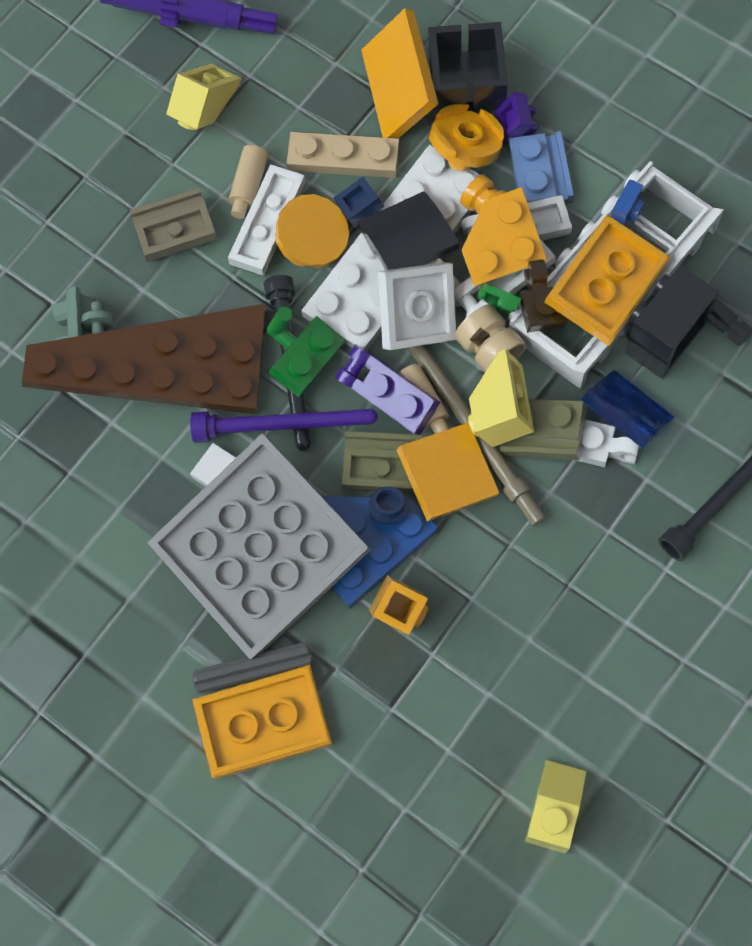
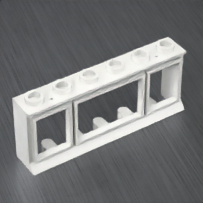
[508,161,724,389]

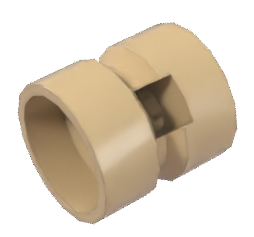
[454,304,527,372]

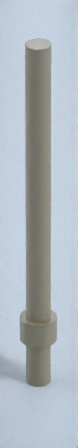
[407,345,546,527]

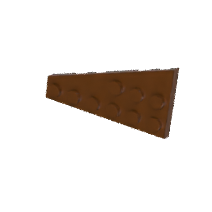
[22,303,266,414]

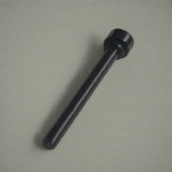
[263,275,311,451]
[658,455,752,561]

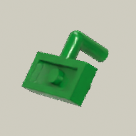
[267,307,346,397]

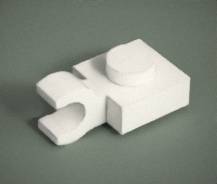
[576,420,640,468]

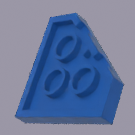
[322,496,438,609]

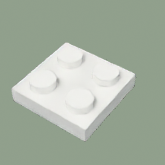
[378,262,456,350]

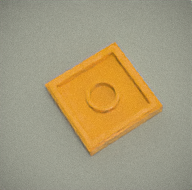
[397,422,500,522]

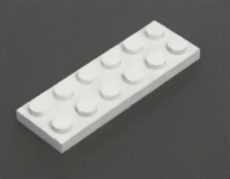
[301,145,480,350]

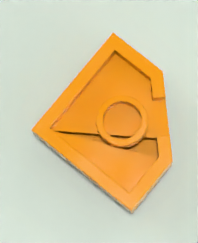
[462,187,547,286]

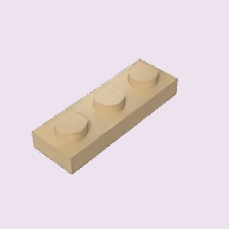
[287,132,399,178]

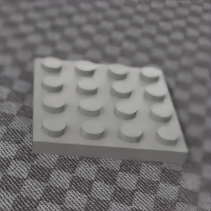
[147,433,371,660]

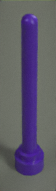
[190,409,378,443]

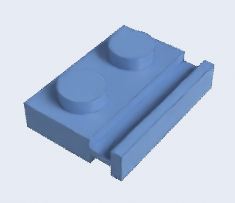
[508,131,574,203]

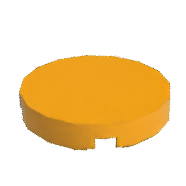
[275,194,349,269]

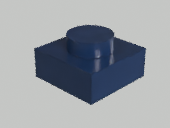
[333,176,384,228]

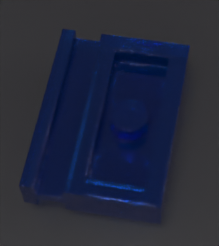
[582,370,675,449]

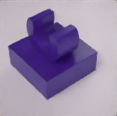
[495,92,540,144]

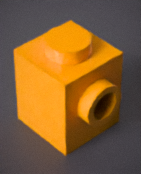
[369,575,428,635]

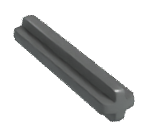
[193,642,312,693]

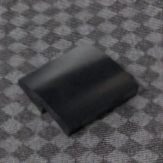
[357,191,459,270]

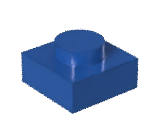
[611,179,645,226]

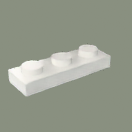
[228,164,306,276]

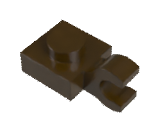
[519,259,567,333]

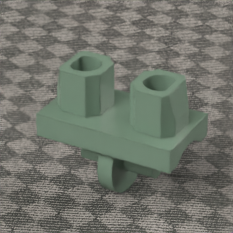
[53,286,114,340]

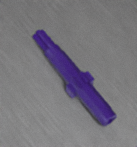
[100,0,278,35]

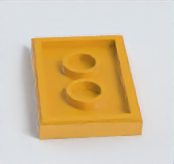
[361,8,438,139]
[544,214,670,346]
[192,665,333,780]

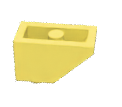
[166,63,242,130]
[468,349,534,447]
[525,760,587,854]

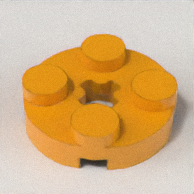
[429,104,504,171]

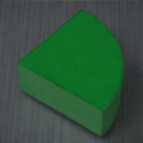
[476,284,521,313]

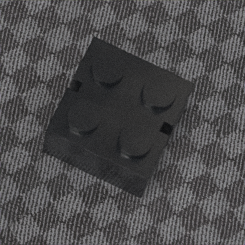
[428,22,508,114]
[625,265,719,379]

